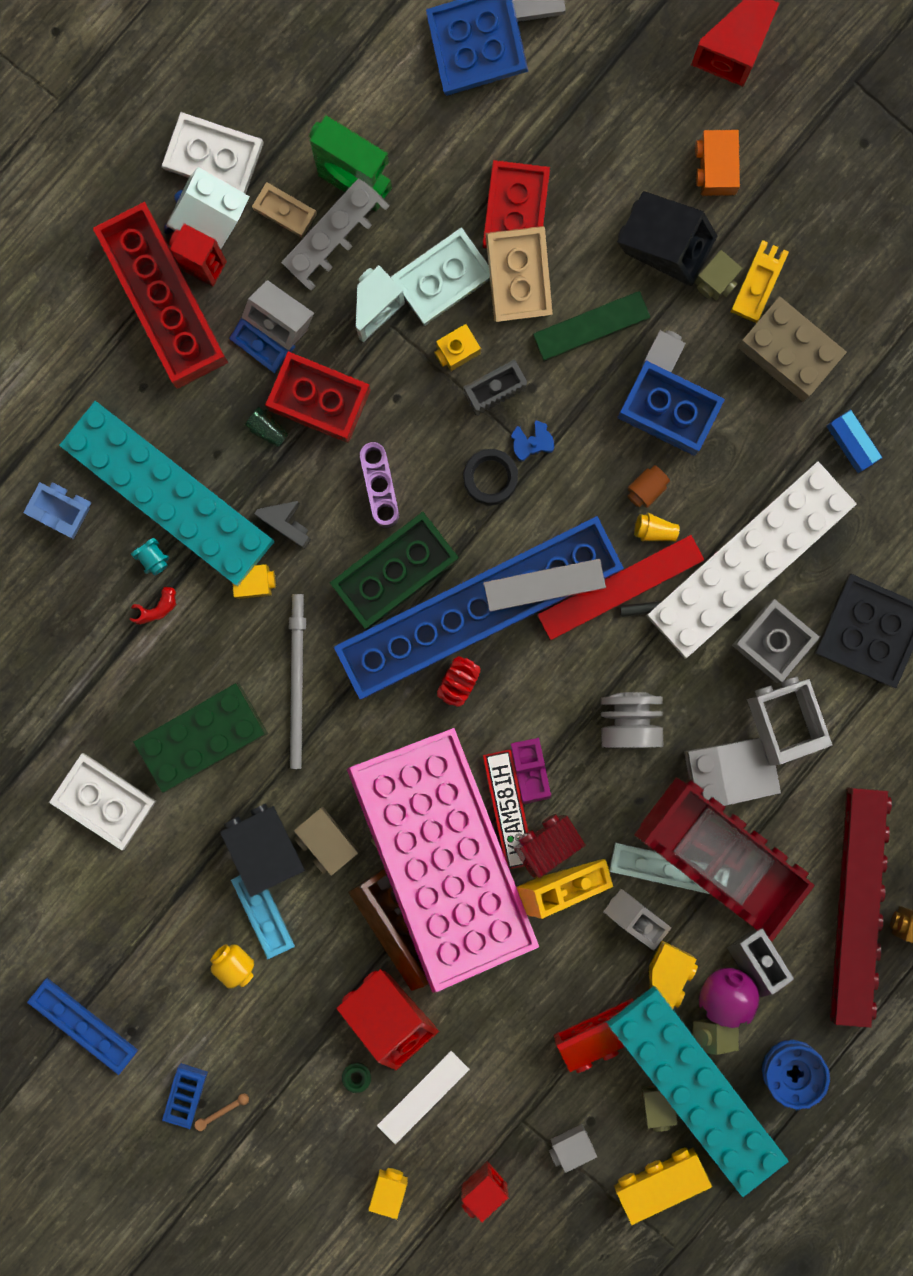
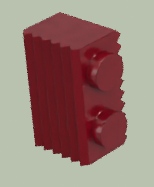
[514,814,585,878]

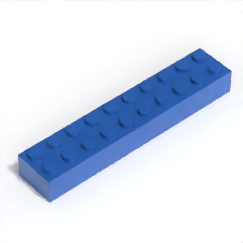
[334,516,624,700]

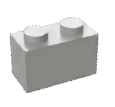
[242,280,314,350]

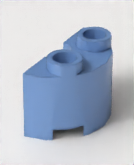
[23,482,91,539]

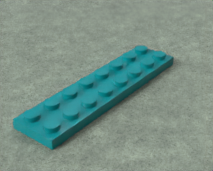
[59,401,275,586]
[607,986,789,1197]

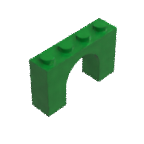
[309,115,392,212]

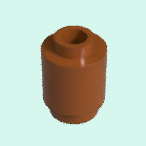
[627,465,670,508]

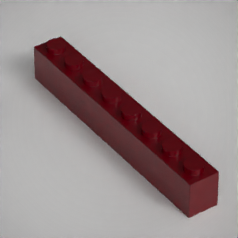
[830,787,892,1028]

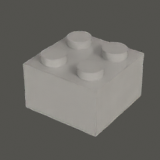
[732,599,820,683]

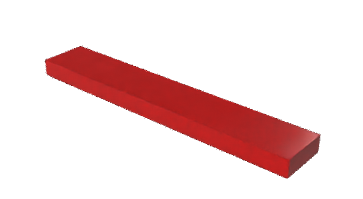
[537,535,704,641]

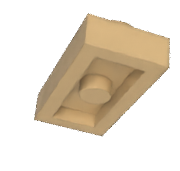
[252,182,317,238]

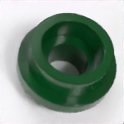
[342,1063,371,1093]

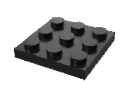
[814,573,913,689]

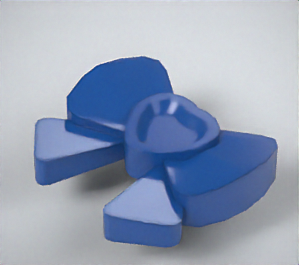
[511,421,554,462]

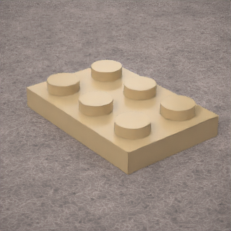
[486,226,553,322]

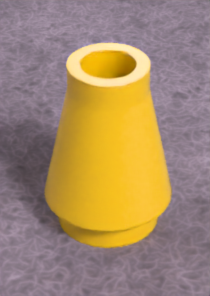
[634,513,680,541]

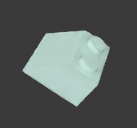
[166,167,250,249]
[356,265,405,342]

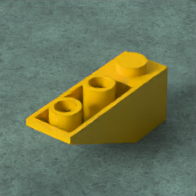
[649,941,698,1009]

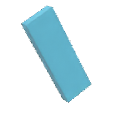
[231,876,295,959]

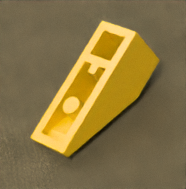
[516,859,613,919]

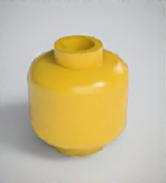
[210,944,254,988]

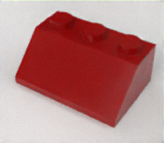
[554,998,634,1073]

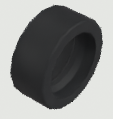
[463,449,518,506]

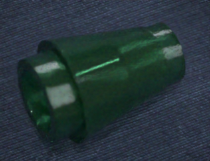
[244,407,289,448]

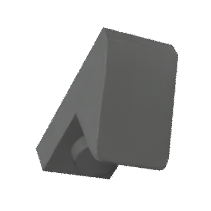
[254,501,311,549]

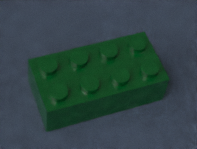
[330,512,459,630]
[134,683,268,793]

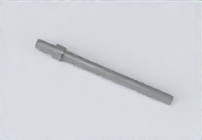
[289,594,306,769]

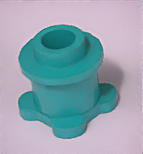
[131,538,169,576]

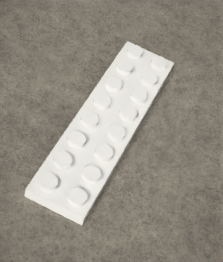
[646,462,857,659]

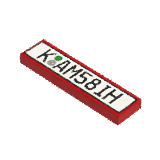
[483,749,528,869]

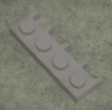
[281,178,390,291]

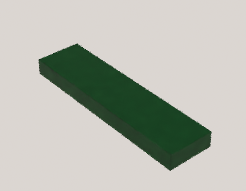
[533,291,650,362]

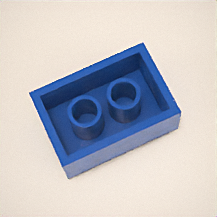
[617,360,725,456]

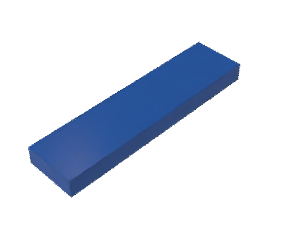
[27,978,138,1075]

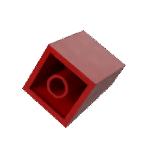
[691,0,779,87]
[336,969,440,1070]

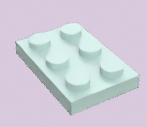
[391,227,490,326]

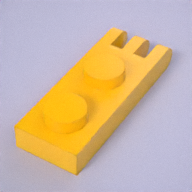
[730,240,789,323]

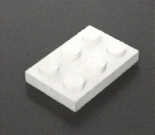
[162,112,263,194]
[49,753,156,851]

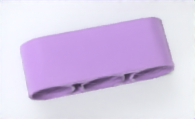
[360,442,399,528]

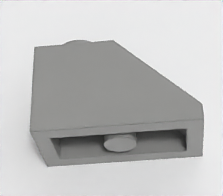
[603,889,671,950]

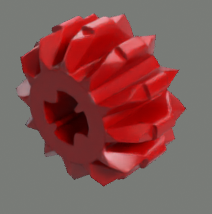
[437,656,480,707]

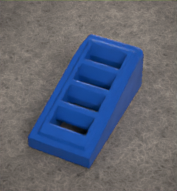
[162,1063,208,1129]

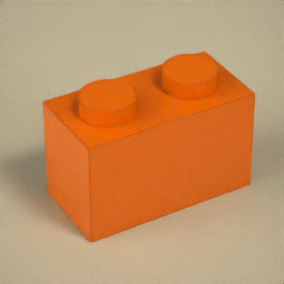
[695,130,740,196]

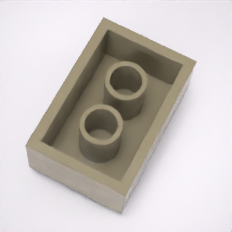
[737,296,847,402]

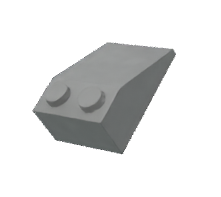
[684,738,781,806]

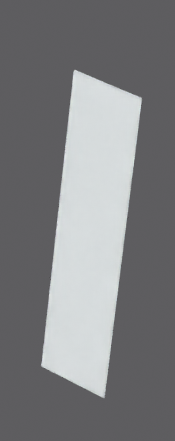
[377,1051,470,1144]

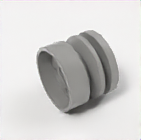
[601,692,664,748]

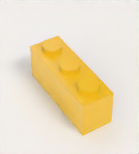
[614,1148,712,1225]

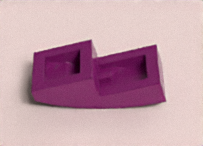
[511,738,552,804]

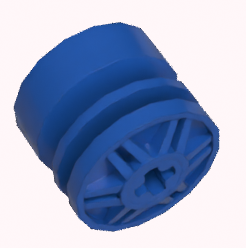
[762,1039,830,1110]

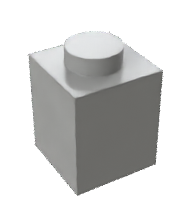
[641,330,686,372]
[549,1124,597,1173]

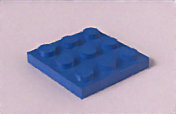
[426,0,528,96]

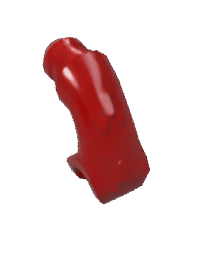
[129,587,177,624]

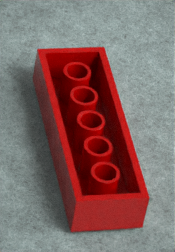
[93,202,228,389]

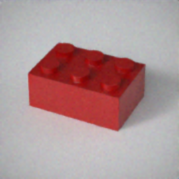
[266,351,371,443]

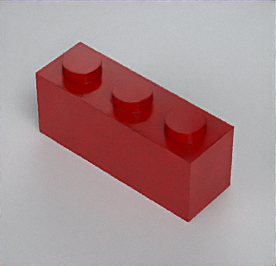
[169,223,227,287]

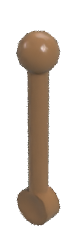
[195,1094,249,1131]

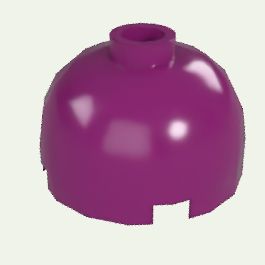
[699,968,759,1028]

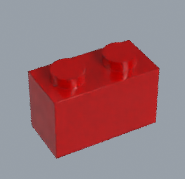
[461,1161,509,1222]

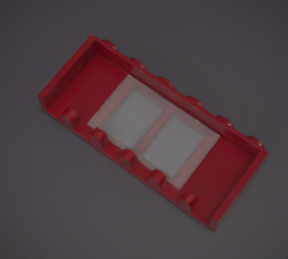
[634,777,815,942]

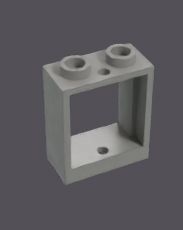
[747,676,833,766]

